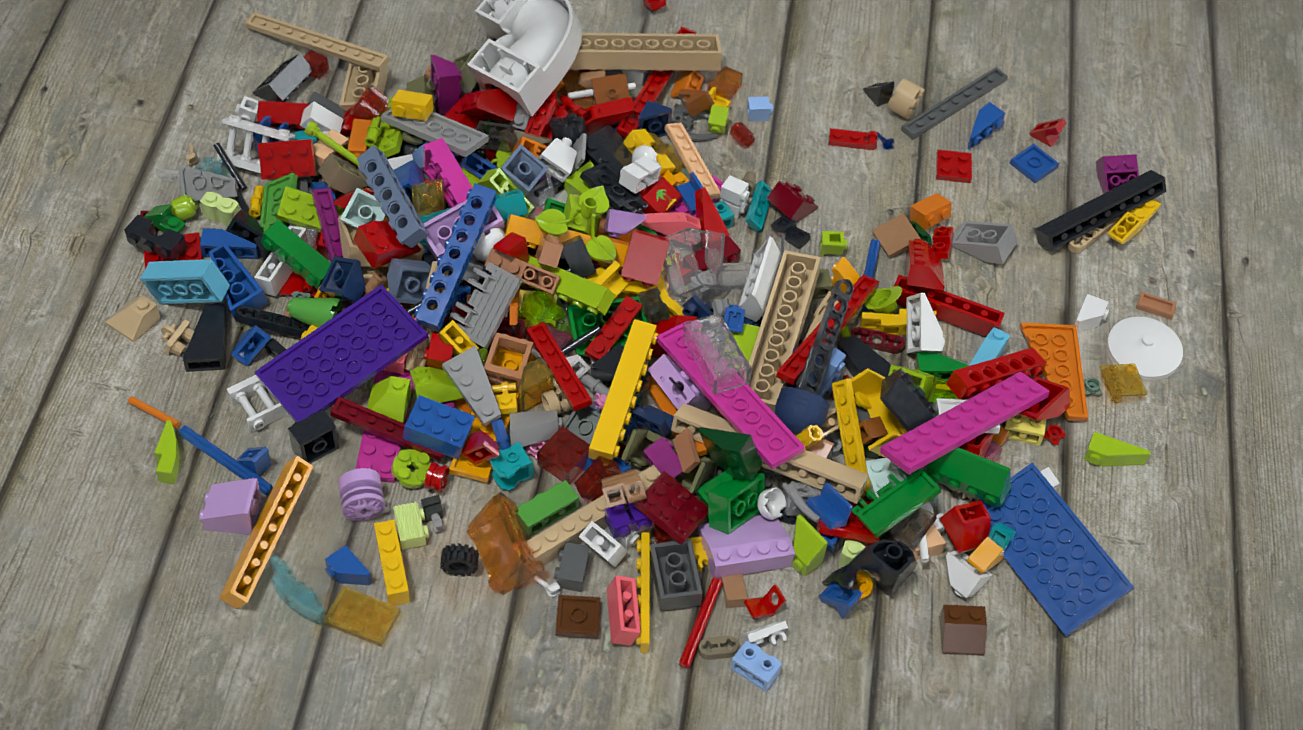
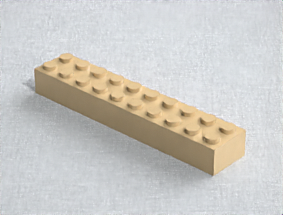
[569,33,722,71]
[744,250,821,414]

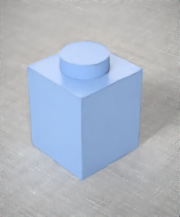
[747,96,773,122]

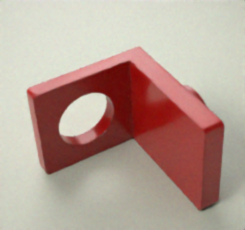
[744,585,786,618]

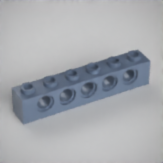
[356,145,429,248]

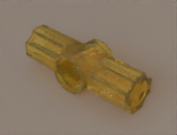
[649,132,686,175]

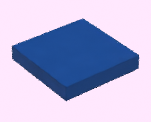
[1009,144,1059,183]

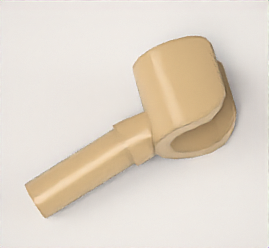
[185,144,197,165]

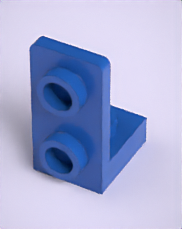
[721,305,745,333]

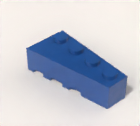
[209,242,268,323]

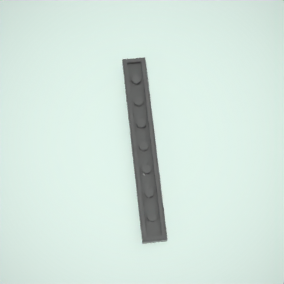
[901,67,1008,140]

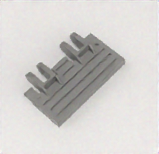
[450,262,523,349]

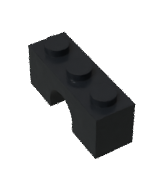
[124,215,187,261]

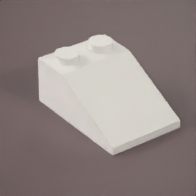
[907,293,945,354]

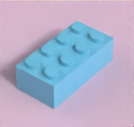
[140,259,230,304]

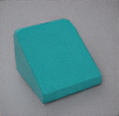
[988,522,1016,551]

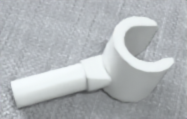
[534,576,561,597]

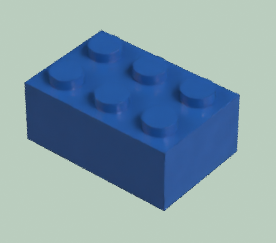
[402,395,475,460]

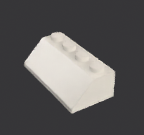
[738,236,781,322]

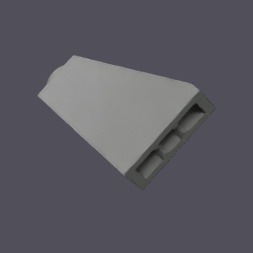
[510,410,562,447]

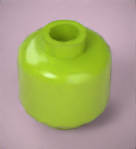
[171,194,198,221]

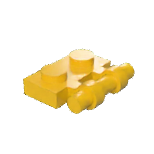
[490,382,518,414]

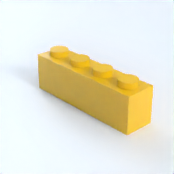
[374,520,410,607]

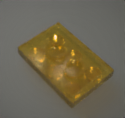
[323,586,401,647]

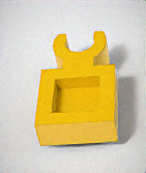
[687,537,709,572]

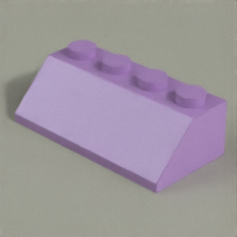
[424,200,505,261]

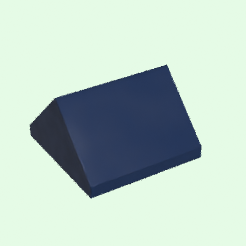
[638,101,672,139]

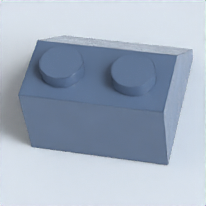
[500,144,549,196]
[387,258,431,304]

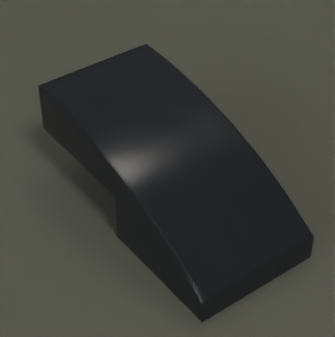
[771,215,811,249]

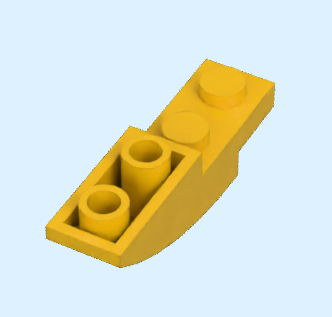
[1107,199,1161,244]
[860,309,937,336]

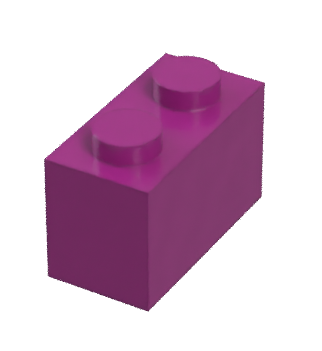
[642,437,683,479]

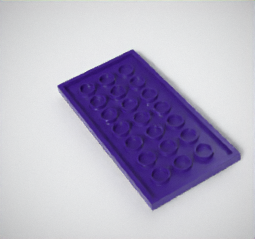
[254,284,429,422]

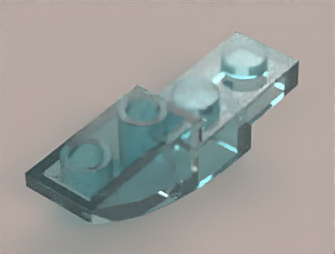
[269,555,327,626]

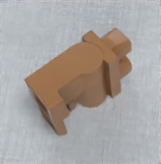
[601,469,647,508]

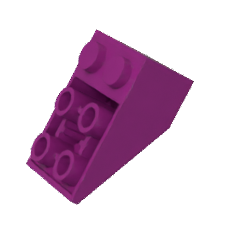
[1096,154,1139,194]

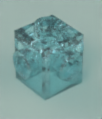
[196,157,224,175]

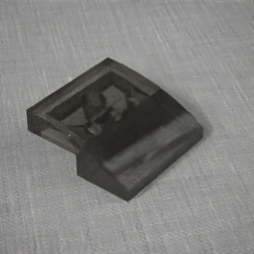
[885,507,937,550]

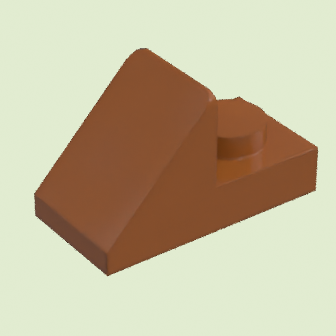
[678,89,715,116]

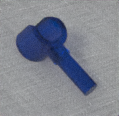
[877,132,894,150]

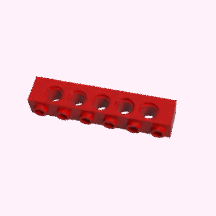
[946,347,1047,400]

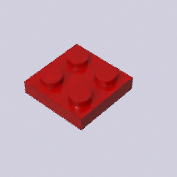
[936,149,972,183]

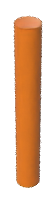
[128,396,181,428]

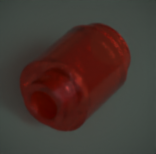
[730,122,755,148]

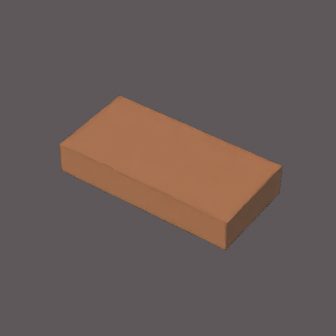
[1135,291,1177,320]
[673,429,701,474]

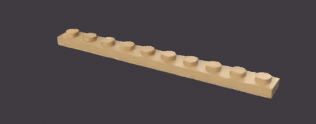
[245,12,390,72]

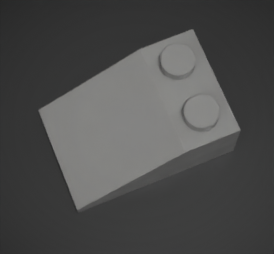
[952,221,1018,264]

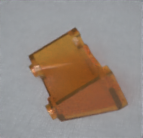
[467,492,545,595]

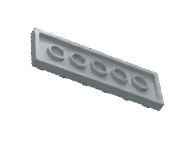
[381,108,489,157]

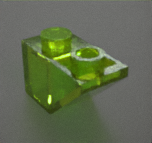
[519,291,567,323]

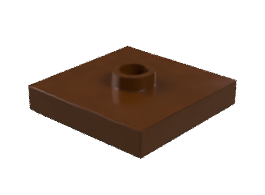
[555,595,600,638]

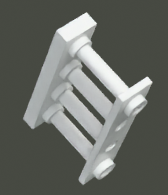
[217,115,296,173]
[227,375,288,433]

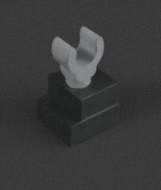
[421,495,443,533]

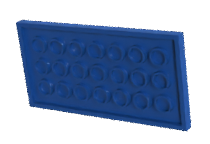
[980,462,1134,637]

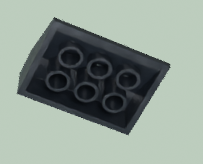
[582,125,632,176]

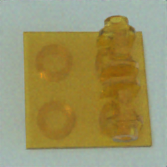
[1100,363,1147,403]

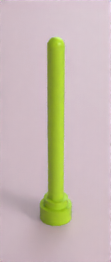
[304,121,360,166]

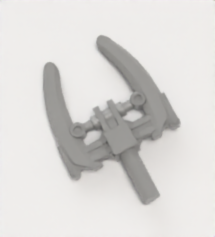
[782,481,822,523]

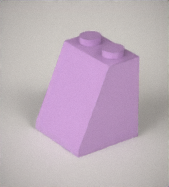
[200,478,263,535]

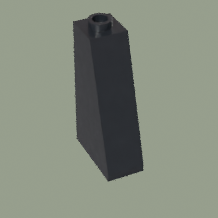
[183,303,228,372]
[837,335,892,378]

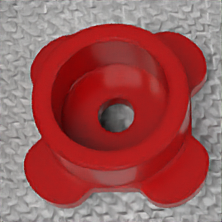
[1043,425,1066,445]

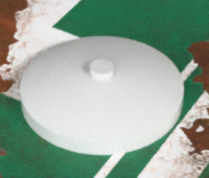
[1106,317,1183,381]

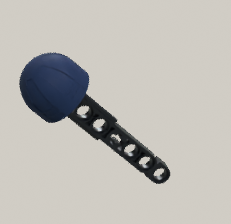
[775,279,854,436]

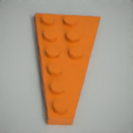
[1019,322,1088,422]

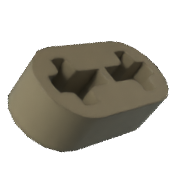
[698,636,739,660]

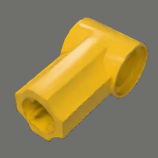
[796,425,823,450]

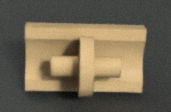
[161,319,194,356]

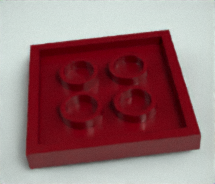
[634,471,709,545]

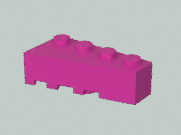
[423,138,472,208]

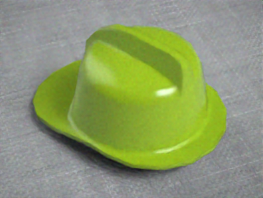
[865,286,902,314]

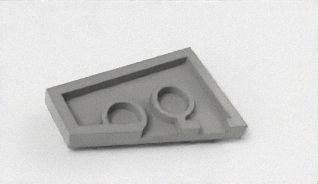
[178,165,238,200]

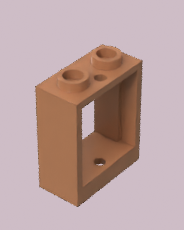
[484,333,533,390]

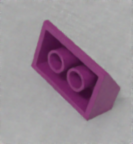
[431,55,462,116]

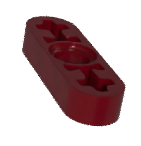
[850,327,905,354]

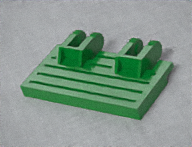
[851,467,941,538]

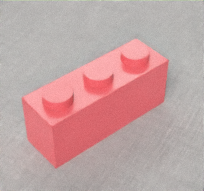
[606,576,641,646]

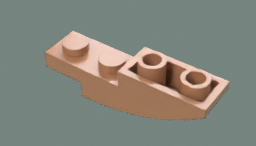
[484,248,561,294]

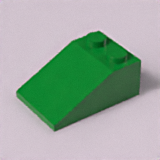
[708,473,765,535]

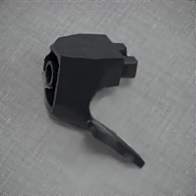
[822,540,917,595]

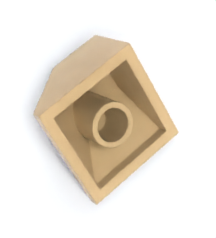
[105,295,161,342]

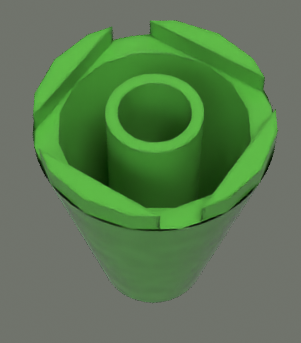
[287,298,342,328]

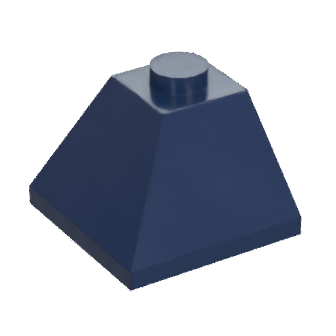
[319,256,365,304]

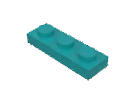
[745,180,772,232]

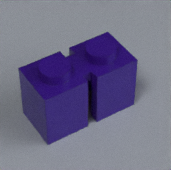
[605,501,652,539]

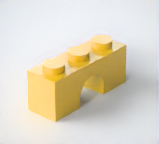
[623,129,676,176]

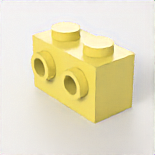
[1003,414,1046,446]

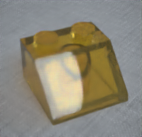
[519,358,554,412]

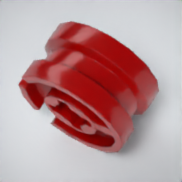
[424,462,450,493]

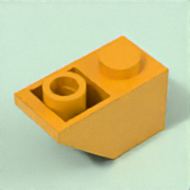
[831,256,860,293]

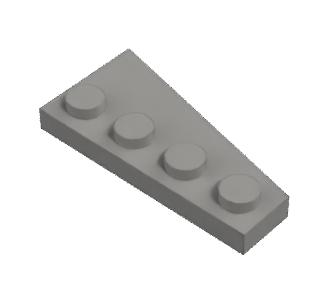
[442,346,501,427]

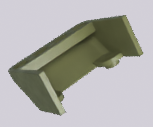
[621,428,716,493]

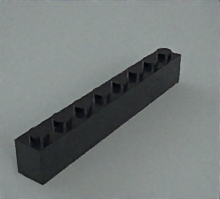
[1036,170,1166,251]

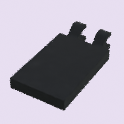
[580,162,648,214]

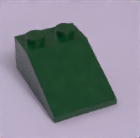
[698,427,762,481]

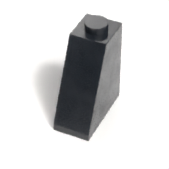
[590,344,651,395]

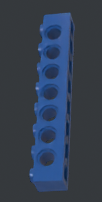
[414,183,497,332]

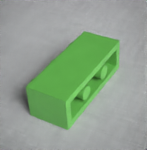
[515,480,579,537]

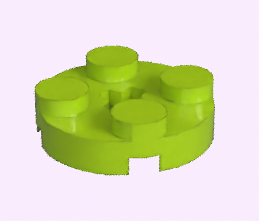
[391,449,431,489]

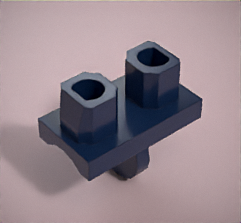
[682,294,718,331]

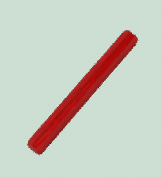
[679,577,723,669]

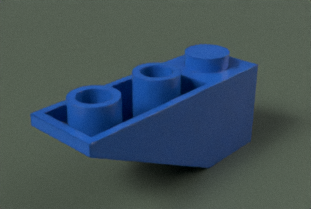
[967,102,1005,150]

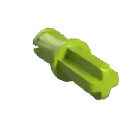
[364,117,383,147]

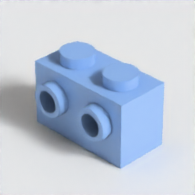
[730,641,782,692]

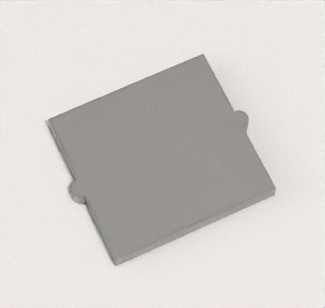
[570,133,587,175]

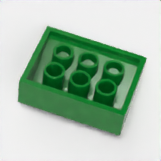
[567,296,652,357]

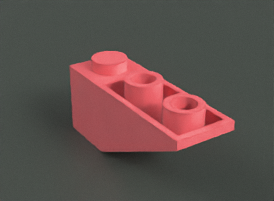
[642,212,701,245]

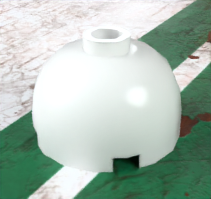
[473,228,505,263]

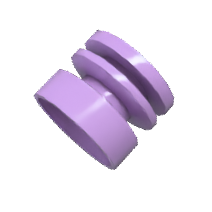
[338,468,385,521]

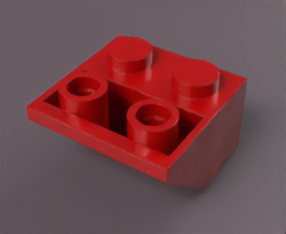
[940,500,991,554]

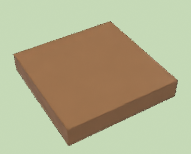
[872,213,921,259]

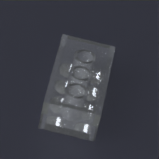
[683,313,752,394]

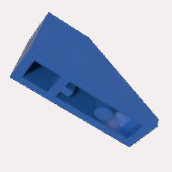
[200,228,259,259]

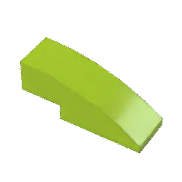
[154,420,180,484]

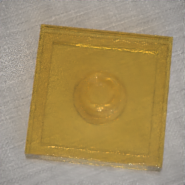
[412,179,444,217]

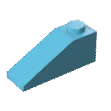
[969,327,1010,366]

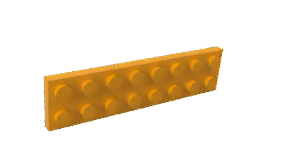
[449,347,534,483]

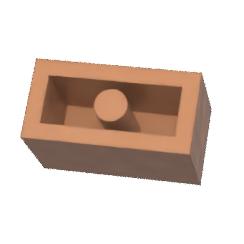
[535,234,564,268]

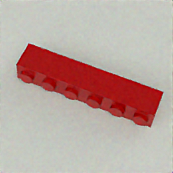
[893,275,1005,336]

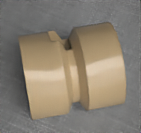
[541,388,573,415]

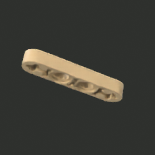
[1067,217,1119,253]

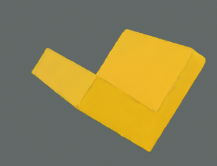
[594,261,629,299]

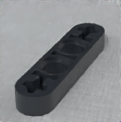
[235,306,310,338]

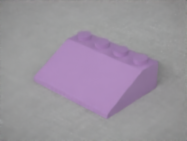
[697,515,795,578]

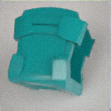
[490,442,534,492]

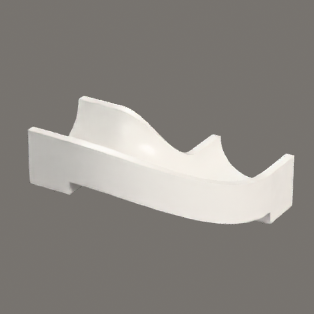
[467,0,582,116]

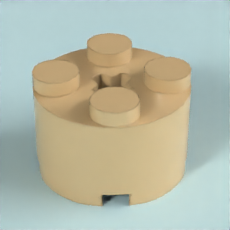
[887,78,925,119]

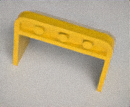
[851,368,907,458]

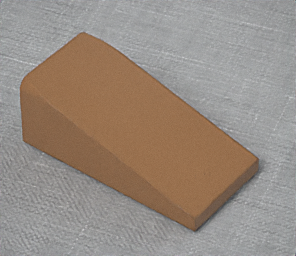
[721,574,747,608]

